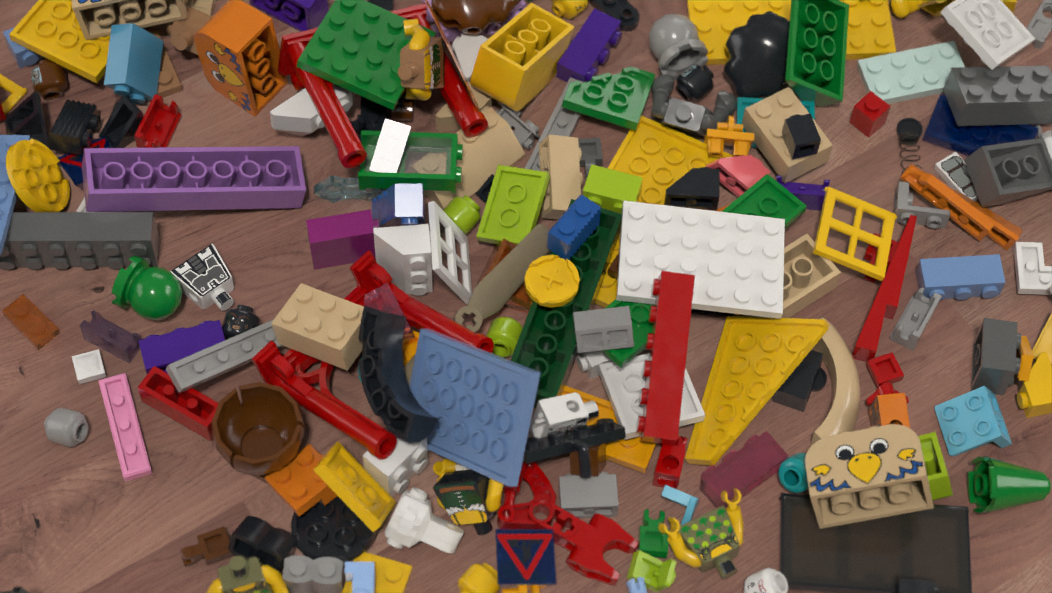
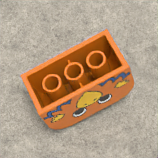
[194,0,288,117]

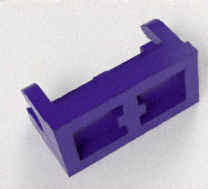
[776,175,830,211]

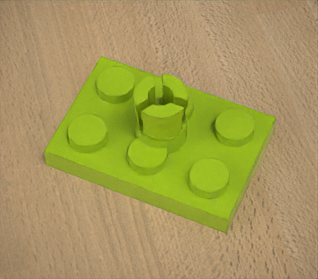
[476,165,550,247]

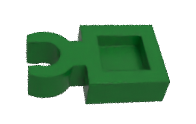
[638,509,668,558]

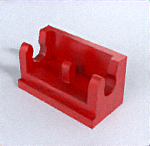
[134,94,182,148]

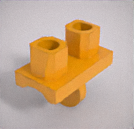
[704,115,755,157]

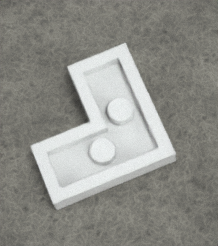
[1013,242,1052,295]

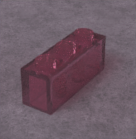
[699,431,789,508]

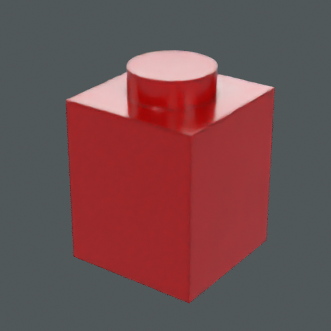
[849,91,891,138]

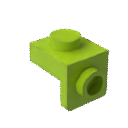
[626,550,676,592]

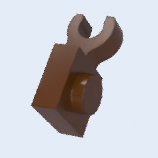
[180,526,234,567]

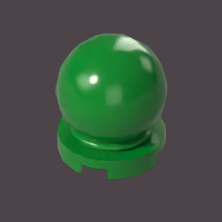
[111,255,183,321]

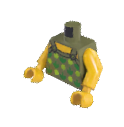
[658,488,744,579]
[206,556,289,593]

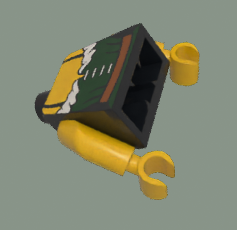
[432,459,503,535]

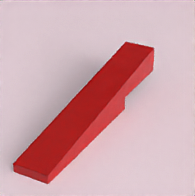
[852,215,917,362]

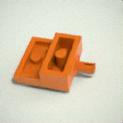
[265,444,338,516]

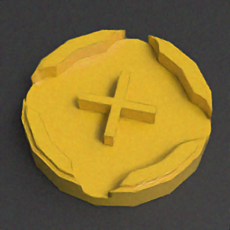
[524,254,580,308]

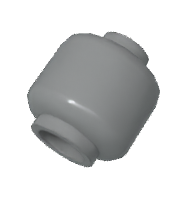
[44,408,88,447]

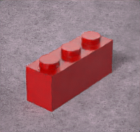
[137,366,219,442]

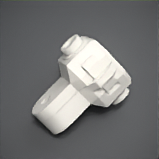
[384,487,464,554]

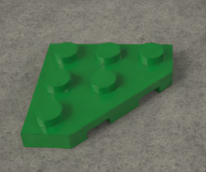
[561,67,656,131]

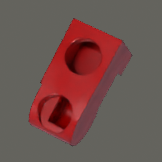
[652,436,688,489]

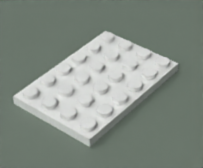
[616,201,785,319]

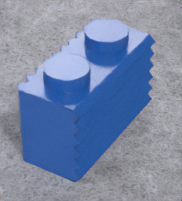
[547,195,601,260]

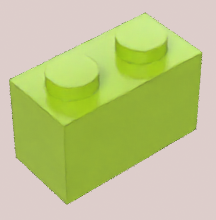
[583,164,643,214]

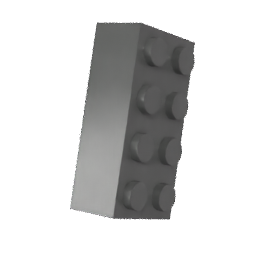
[943,66,1052,126]

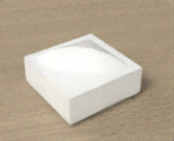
[72,349,106,384]

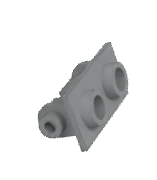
[496,102,540,150]

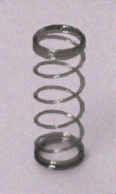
[898,131,922,190]

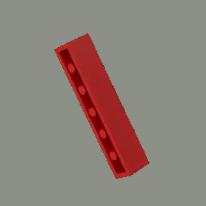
[636,271,695,445]

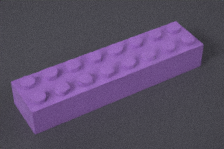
[82,146,306,212]

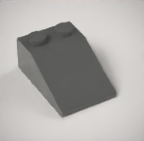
[964,138,1052,207]

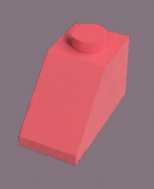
[705,155,770,197]

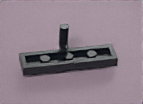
[523,418,626,478]

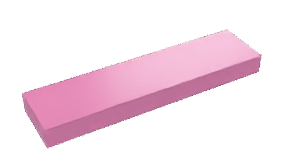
[98,373,152,482]

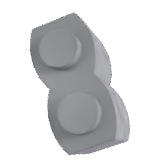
[283,555,345,593]

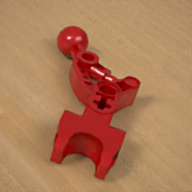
[497,461,639,586]

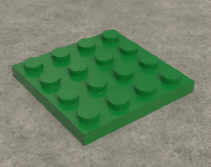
[297,0,436,110]

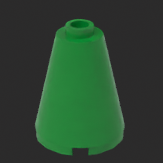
[967,456,1051,513]

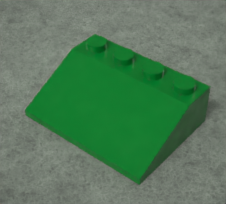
[785,0,849,107]

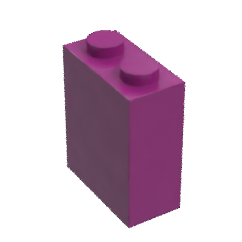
[306,209,379,270]

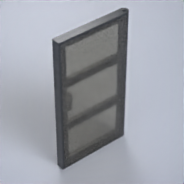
[779,493,972,593]

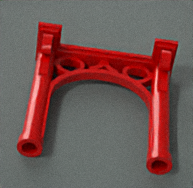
[278,3,488,168]
[252,250,494,460]

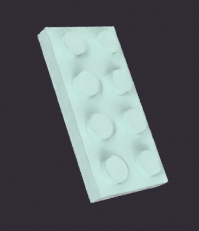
[857,41,965,104]

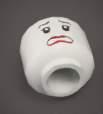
[744,568,788,593]

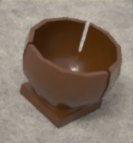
[211,382,305,484]

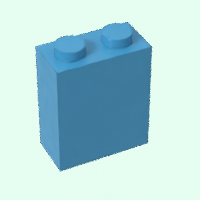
[104,23,163,104]

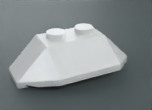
[270,83,354,136]

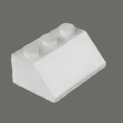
[373,224,433,296]

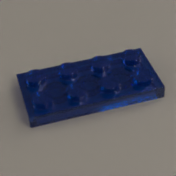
[923,94,1039,156]

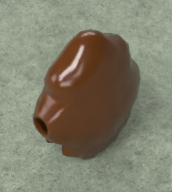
[431,0,521,35]

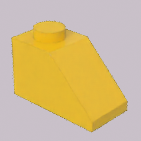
[1017,352,1052,418]

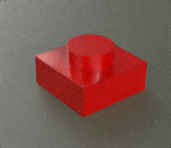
[866,352,904,388]

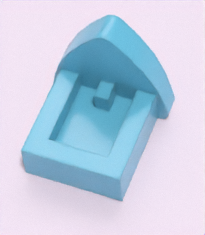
[661,485,700,525]

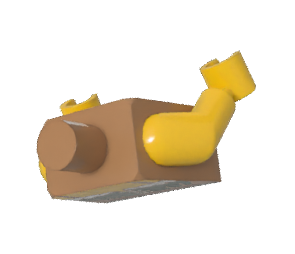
[398,19,444,101]

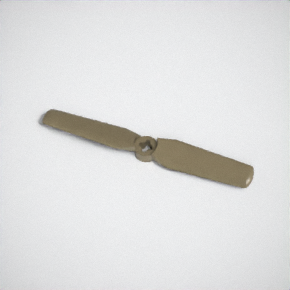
[404,224,550,385]

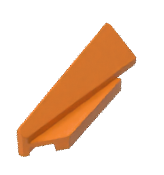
[900,164,1023,251]

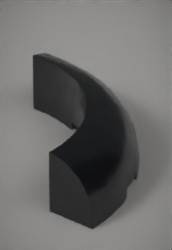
[359,306,439,443]

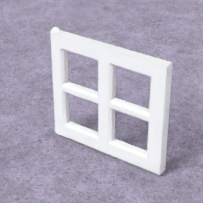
[428,201,472,304]

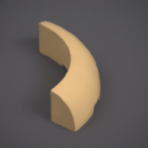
[810,318,860,446]

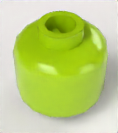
[443,195,481,235]
[486,317,523,358]

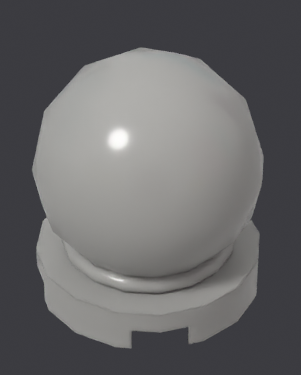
[649,13,708,80]

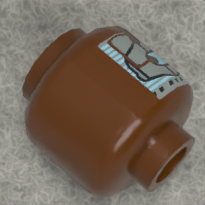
[31,59,67,100]

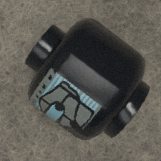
[675,64,714,102]

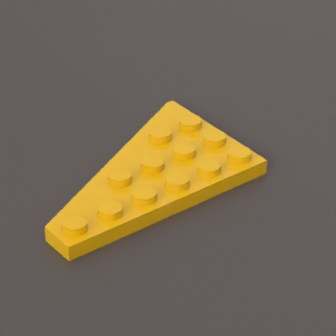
[685,316,829,466]

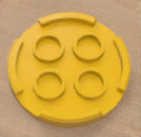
[6,139,70,212]

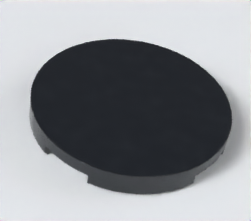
[291,496,377,563]

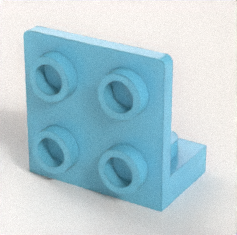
[935,386,1012,457]

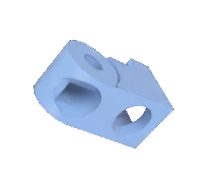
[345,562,376,593]

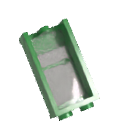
[358,130,463,193]

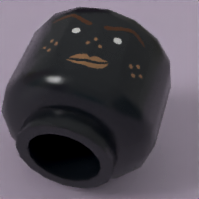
[222,305,260,340]

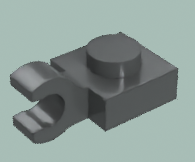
[578,138,603,182]

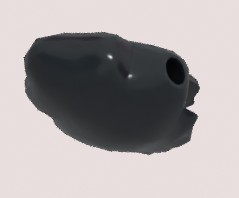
[723,11,790,98]

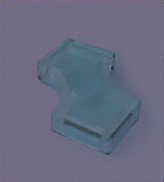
[314,175,387,203]

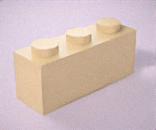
[539,134,583,220]

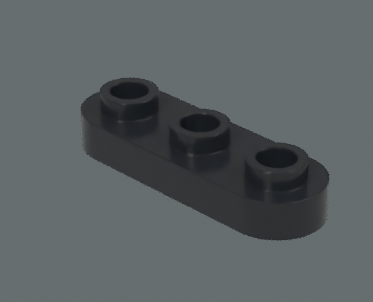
[588,0,640,32]

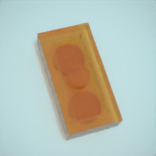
[2,294,60,350]

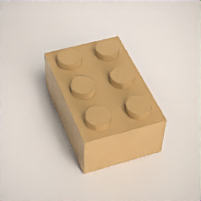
[742,87,833,184]
[781,234,841,318]
[271,283,364,371]

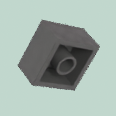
[971,318,1021,396]

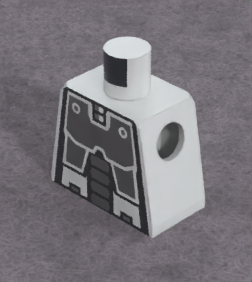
[170,244,234,311]

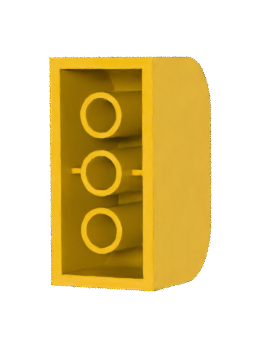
[470,3,575,111]

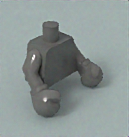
[652,74,736,138]

